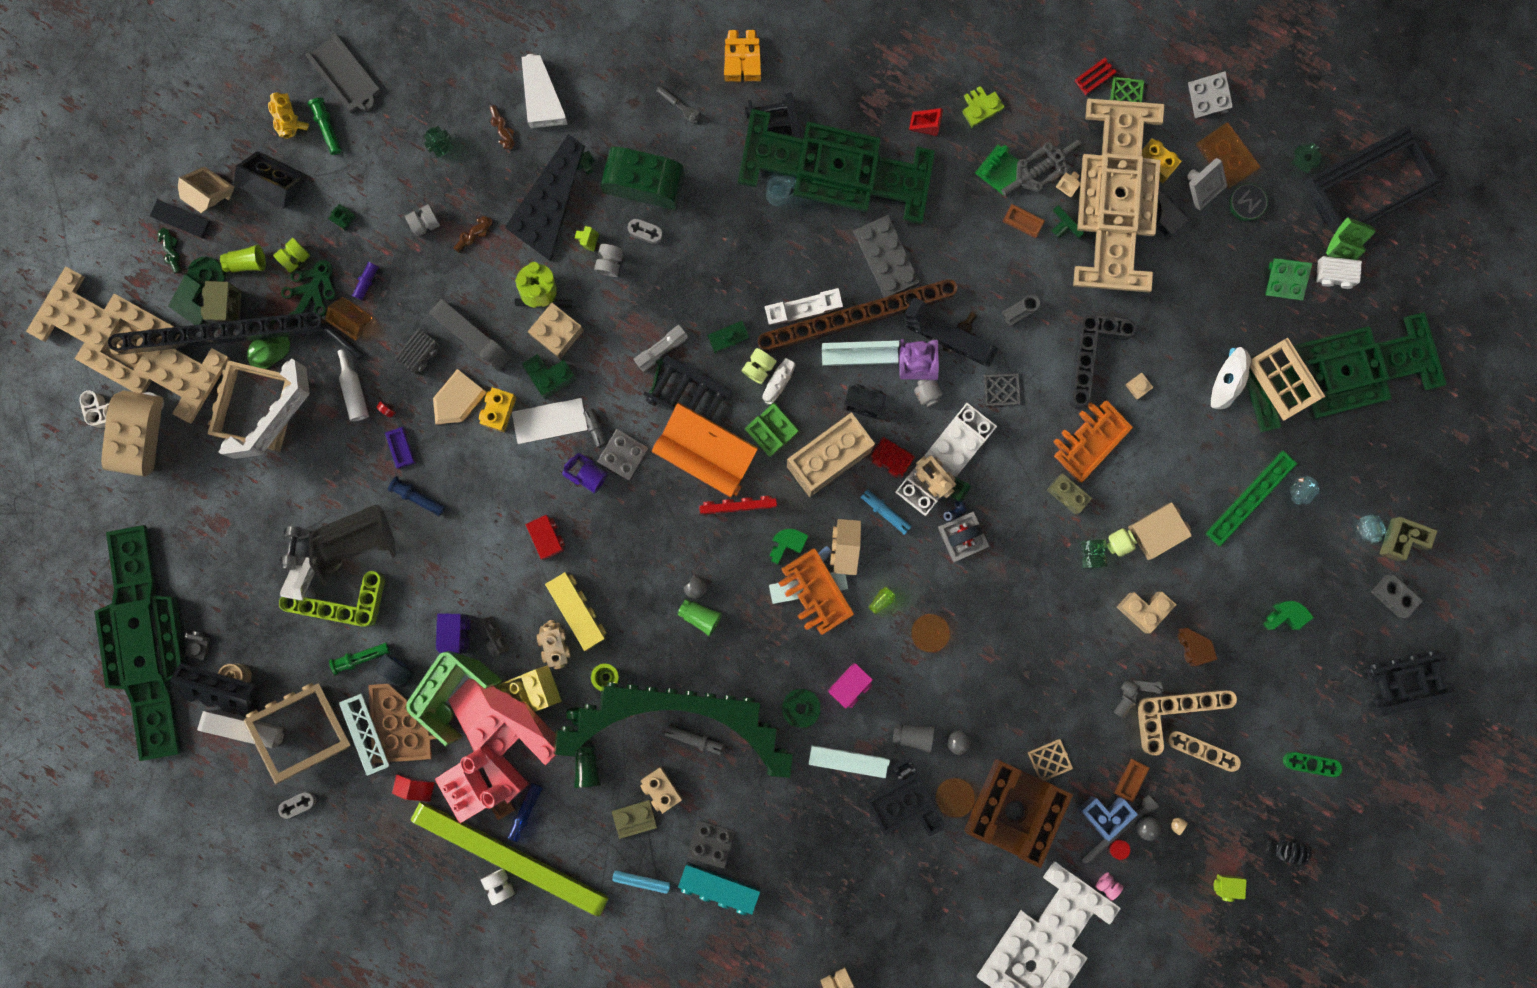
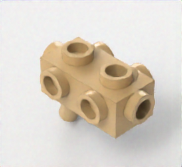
[915,455,956,498]
[537,620,571,669]

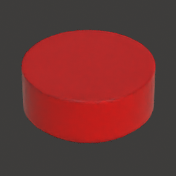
[376,401,396,418]
[1109,839,1130,860]

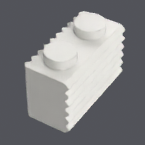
[1316,256,1362,289]

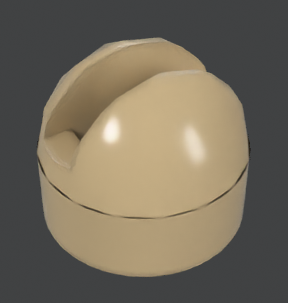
[1171,818,1188,836]

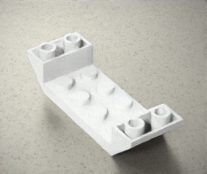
[219,359,310,459]
[895,403,997,516]

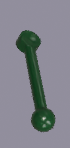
[649,358,663,394]

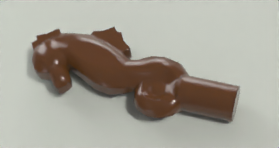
[489,105,515,150]
[453,216,493,253]

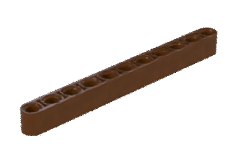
[758,279,957,353]

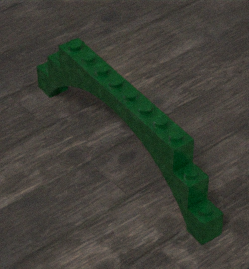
[554,682,793,778]

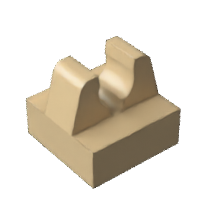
[1056,171,1081,198]

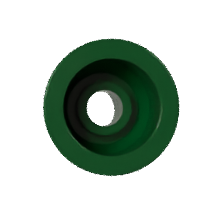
[574,747,601,788]

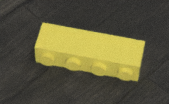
[545,572,607,651]

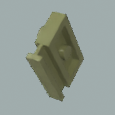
[612,800,657,839]

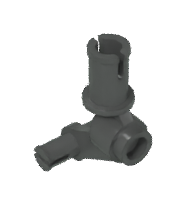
[1113,679,1164,719]

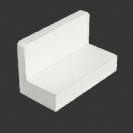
[280,557,316,601]

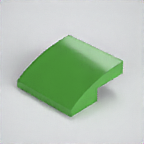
[1326,217,1376,260]
[745,403,800,457]

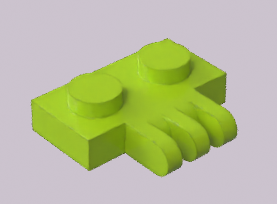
[962,86,1004,127]

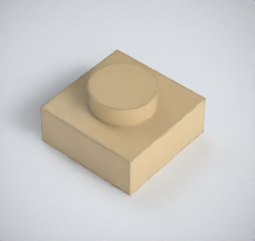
[1126,373,1153,400]

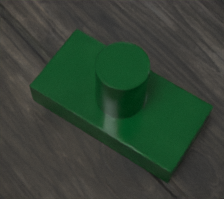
[1051,205,1084,239]
[707,321,750,353]

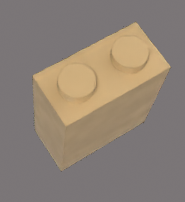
[1128,502,1192,560]

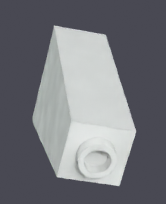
[522,54,568,128]
[197,709,284,748]

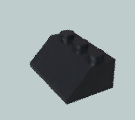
[234,151,307,209]

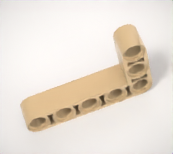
[1137,690,1237,755]

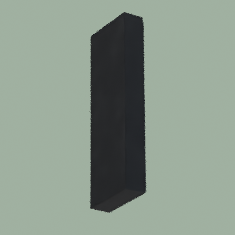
[150,199,211,239]

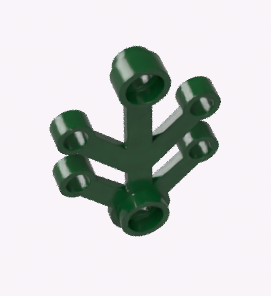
[281,260,336,327]

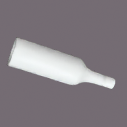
[338,349,369,421]

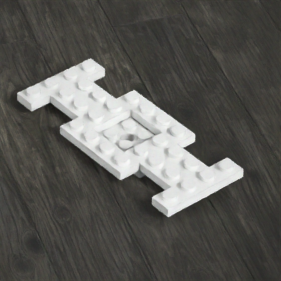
[977,861,1121,988]

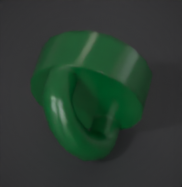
[566,707,579,726]

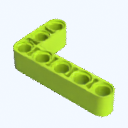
[279,571,385,627]

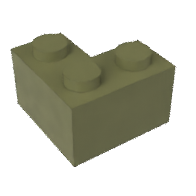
[1379,517,1437,561]

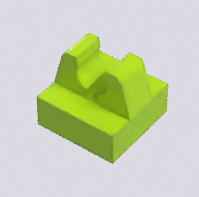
[575,226,599,252]

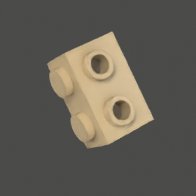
[640,766,683,814]

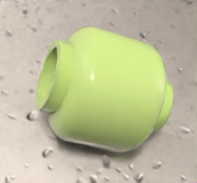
[1107,528,1137,557]

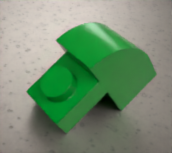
[769,529,808,565]
[1263,601,1314,630]

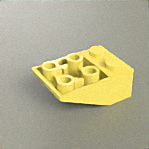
[494,666,562,712]

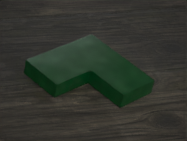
[168,274,205,325]

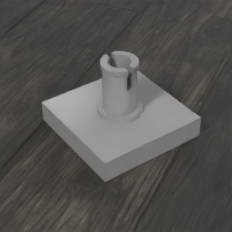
[1187,158,1227,211]

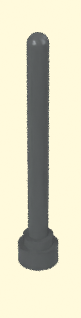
[1082,795,1159,864]

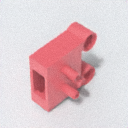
[435,750,507,823]

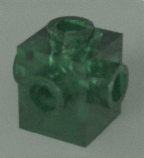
[423,126,453,158]
[1291,142,1322,174]

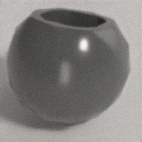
[683,575,708,599]
[947,730,972,755]
[1136,816,1161,841]

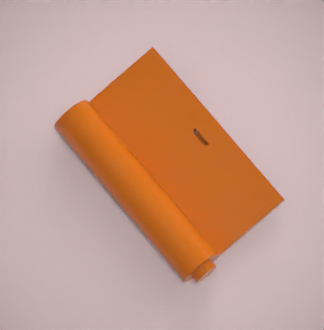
[652,402,758,498]

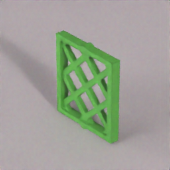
[1110,77,1144,102]

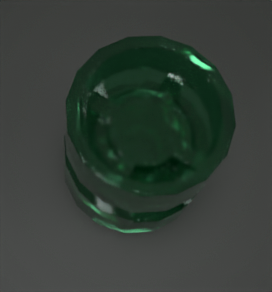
[1081,539,1108,568]

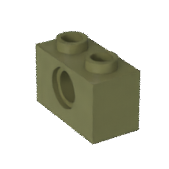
[1047,473,1092,515]

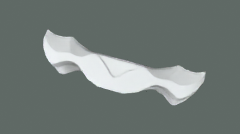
[1211,347,1251,409]

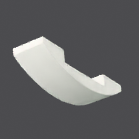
[765,288,843,325]

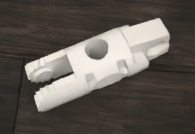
[762,358,796,405]

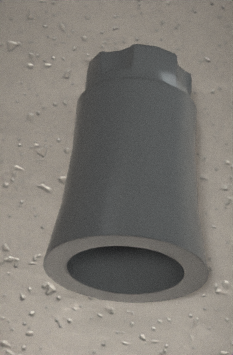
[893,724,935,753]

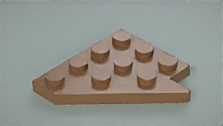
[369,683,437,763]

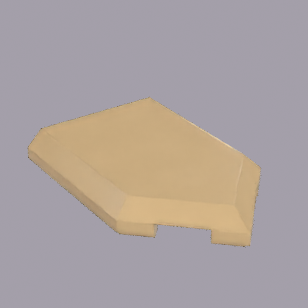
[433,369,487,425]

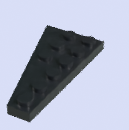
[505,134,585,261]

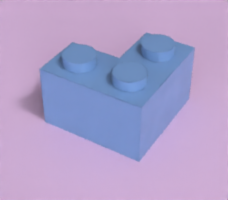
[1078,796,1138,841]

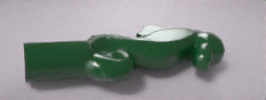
[157,227,181,274]

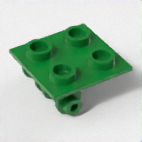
[975,145,1019,196]
[1265,258,1312,300]

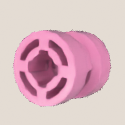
[1095,872,1124,901]

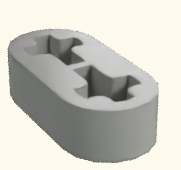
[628,219,663,244]
[278,791,316,819]

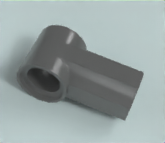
[1001,295,1040,326]

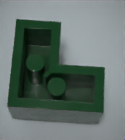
[521,354,577,399]

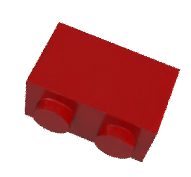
[525,515,565,560]

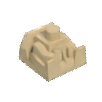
[178,166,235,213]

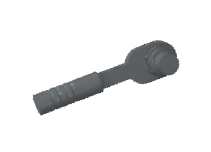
[656,85,701,124]

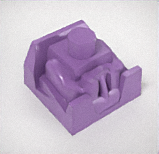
[899,339,939,380]

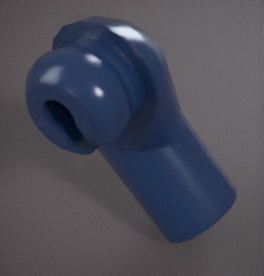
[944,501,967,521]

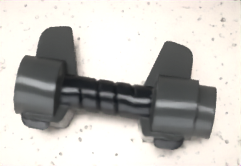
[280,526,311,570]

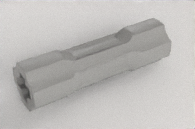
[633,325,689,373]

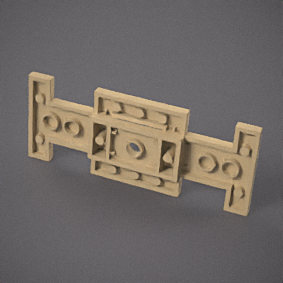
[1073,99,1164,292]
[26,266,230,424]

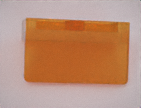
[325,297,372,341]

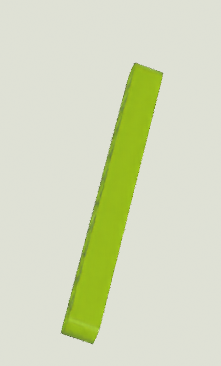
[411,802,609,917]

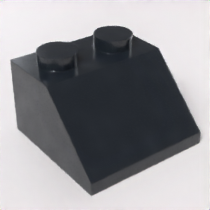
[843,384,886,420]

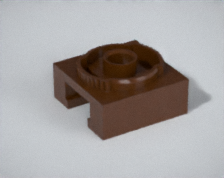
[964,758,1073,868]

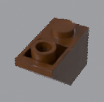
[1178,628,1217,666]

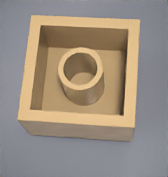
[528,303,584,359]

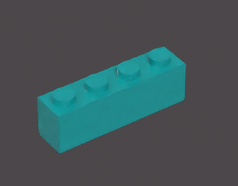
[678,862,760,916]

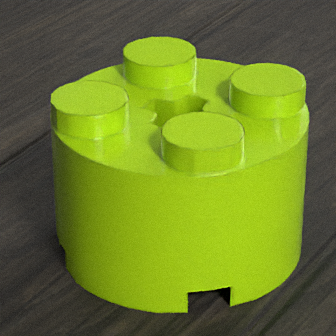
[515,262,557,308]

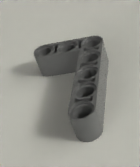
[429,299,511,372]

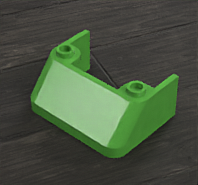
[406,651,502,746]

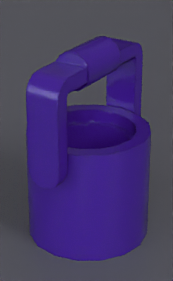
[562,453,608,494]

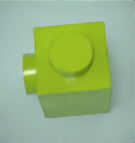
[1214,874,1246,902]

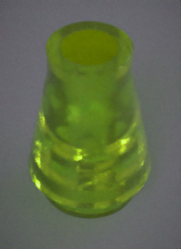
[868,586,896,615]

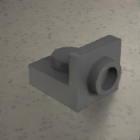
[184,631,211,660]

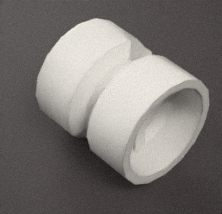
[481,869,516,905]

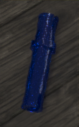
[506,783,543,842]

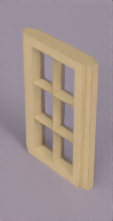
[1250,338,1325,421]

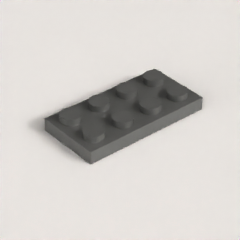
[853,215,920,297]

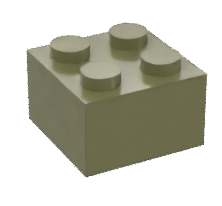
[201,281,241,328]

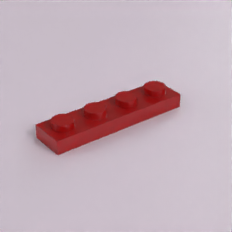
[699,496,777,515]

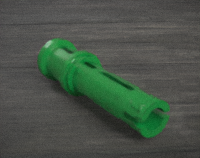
[308,97,342,155]
[329,642,390,676]

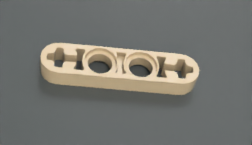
[1166,731,1241,772]

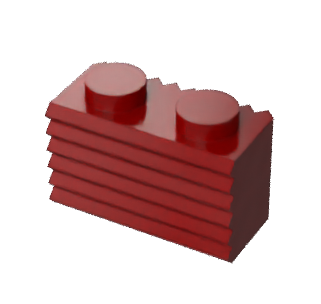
[870,437,915,478]

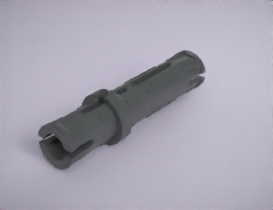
[665,724,724,756]

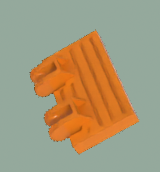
[1053,401,1133,483]
[778,548,854,635]

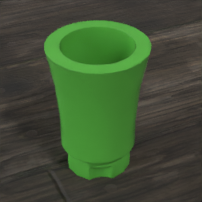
[678,599,722,637]

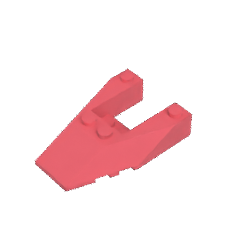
[448,678,557,804]

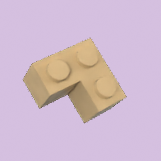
[830,519,861,575]
[1117,591,1176,633]

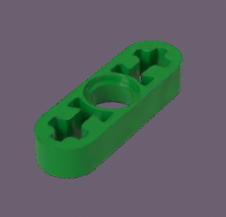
[1283,752,1342,777]

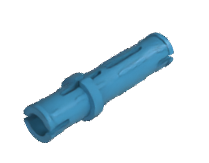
[860,489,912,535]

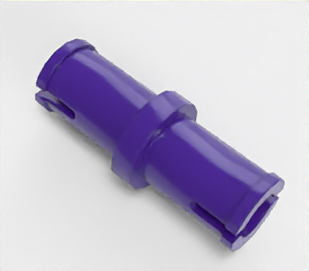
[351,262,379,301]

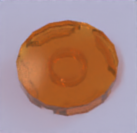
[911,614,950,652]
[935,778,975,817]

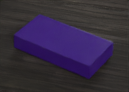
[385,427,416,469]

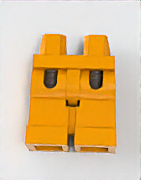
[724,30,761,82]

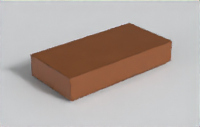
[1002,204,1045,238]
[1114,759,1150,803]

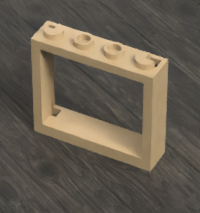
[208,361,292,452]
[244,683,350,785]

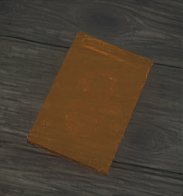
[1195,122,1260,190]

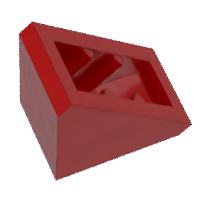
[909,108,943,136]
[392,774,435,802]

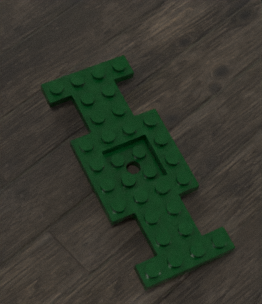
[737,109,935,224]
[1246,312,1447,433]

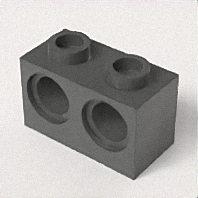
[1371,574,1423,618]

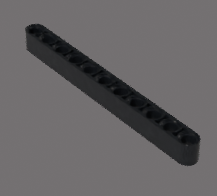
[108,312,325,354]

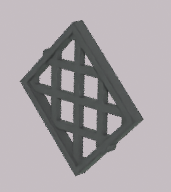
[984,373,1020,406]

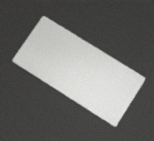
[512,398,587,444]

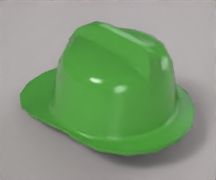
[247,336,290,369]

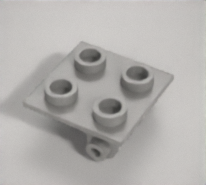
[1188,71,1233,119]
[597,429,648,480]

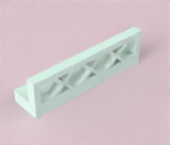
[822,341,899,366]
[339,694,390,776]
[809,745,890,778]

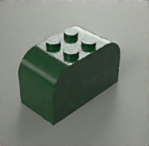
[601,147,685,210]

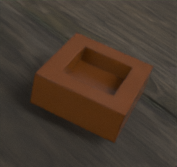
[491,800,516,820]

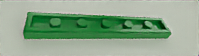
[1205,451,1298,547]

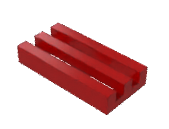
[1075,57,1117,95]

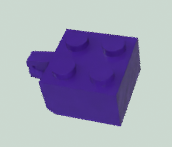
[436,613,471,655]

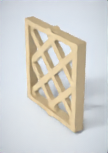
[1027,739,1073,781]

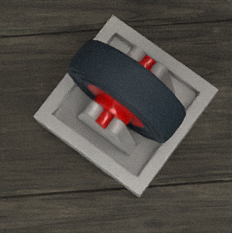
[938,511,989,562]

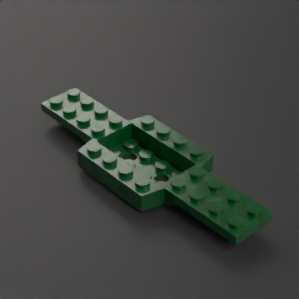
[94,525,187,761]

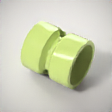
[742,348,776,384]

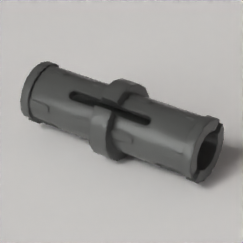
[583,408,608,448]

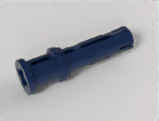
[388,476,445,517]

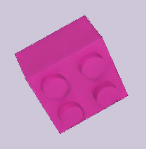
[828,663,873,708]

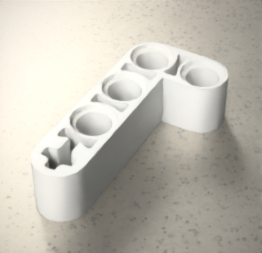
[80,391,164,428]

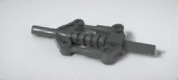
[1001,140,1082,196]

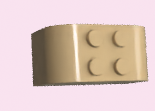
[101,390,163,477]

